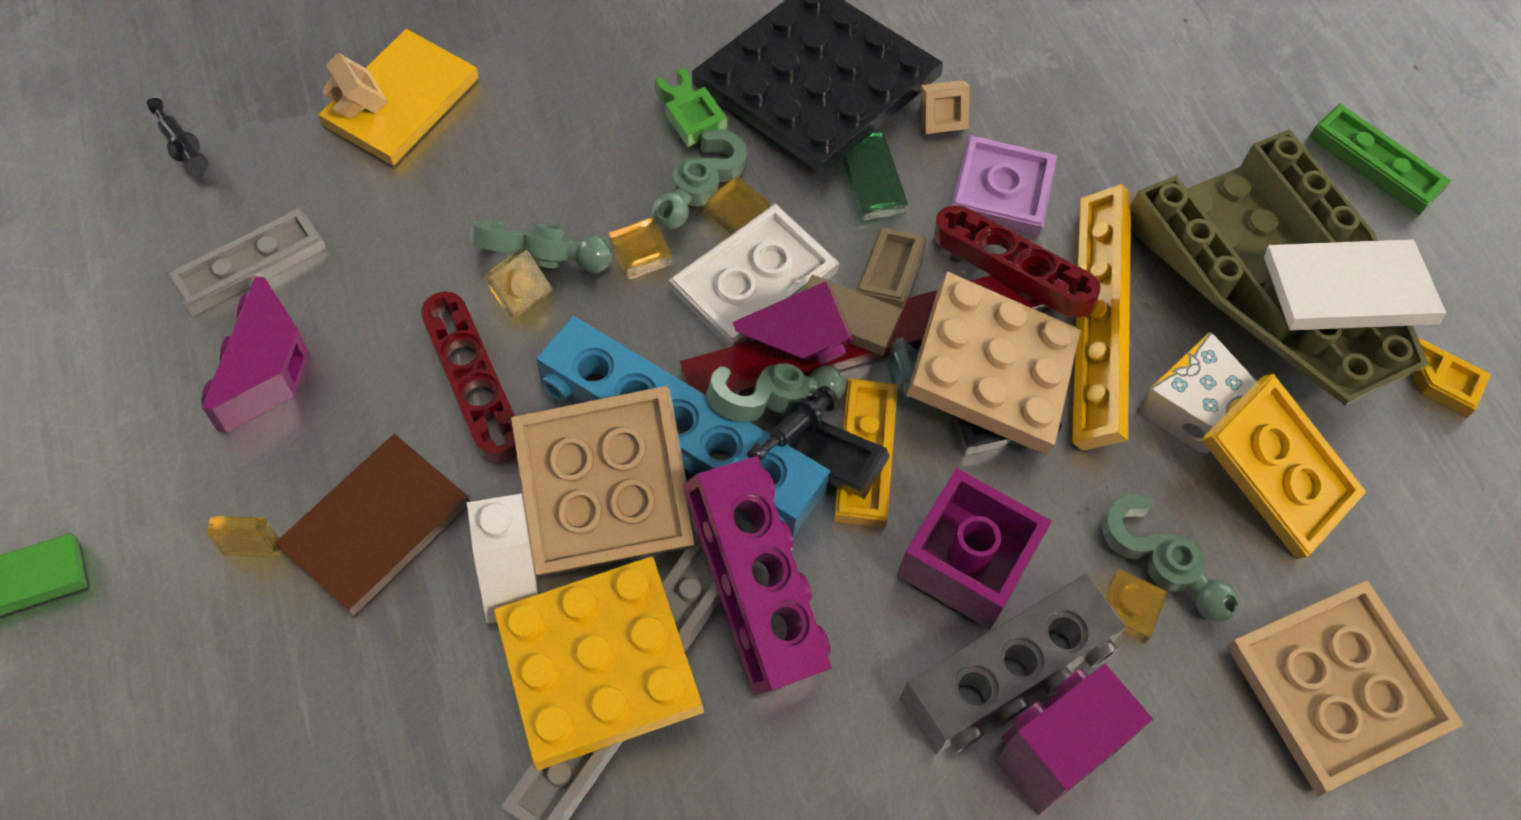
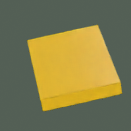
[318,29,479,166]
[1201,374,1366,559]

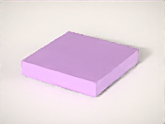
[952,135,1057,236]

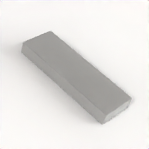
[166,207,326,317]

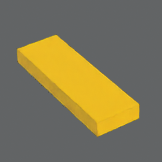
[833,378,898,528]

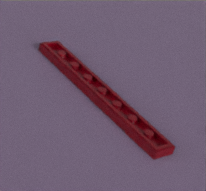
[680,266,1053,396]

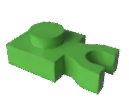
[655,67,727,147]

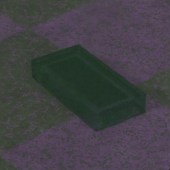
[842,132,908,221]

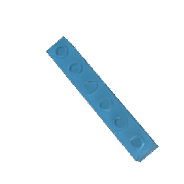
[536,315,830,538]

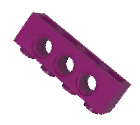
[682,456,832,695]

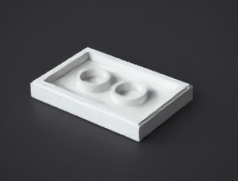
[668,203,840,348]
[1264,239,1447,330]

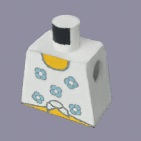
[1136,332,1257,454]

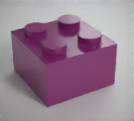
[897,467,1052,630]
[994,663,1154,815]

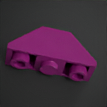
[201,276,310,433]

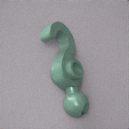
[652,129,747,230]
[469,220,613,273]
[706,363,846,422]
[1102,494,1239,622]

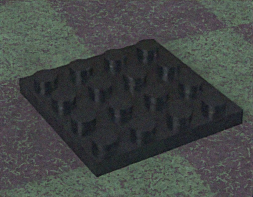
[691,0,943,175]

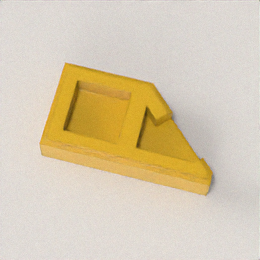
[1412,336,1491,418]

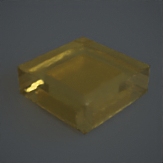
[704,176,770,234]
[207,516,279,557]

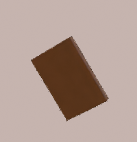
[274,434,470,616]

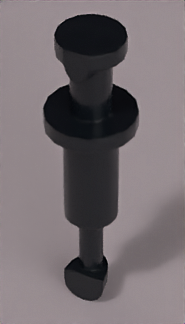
[146,98,208,176]
[746,386,838,461]

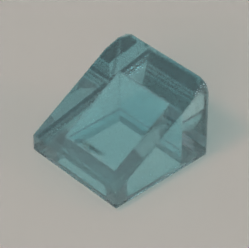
[887,338,921,406]

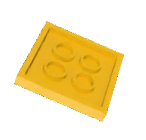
[494,556,705,771]

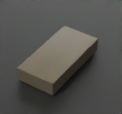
[856,227,927,313]
[804,274,903,356]

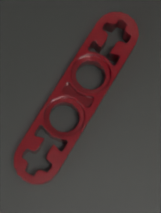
[934,205,1100,318]
[421,291,517,464]

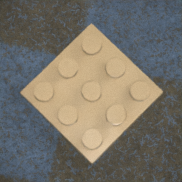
[906,272,1081,455]
[511,386,698,576]
[1226,580,1464,797]

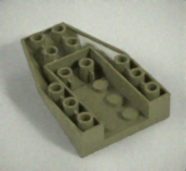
[1131,129,1428,406]

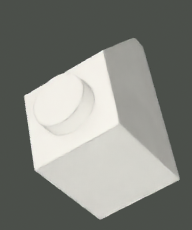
[467,493,539,627]

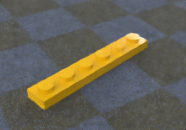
[1072,184,1131,451]

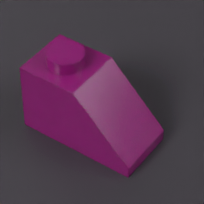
[732,281,854,365]

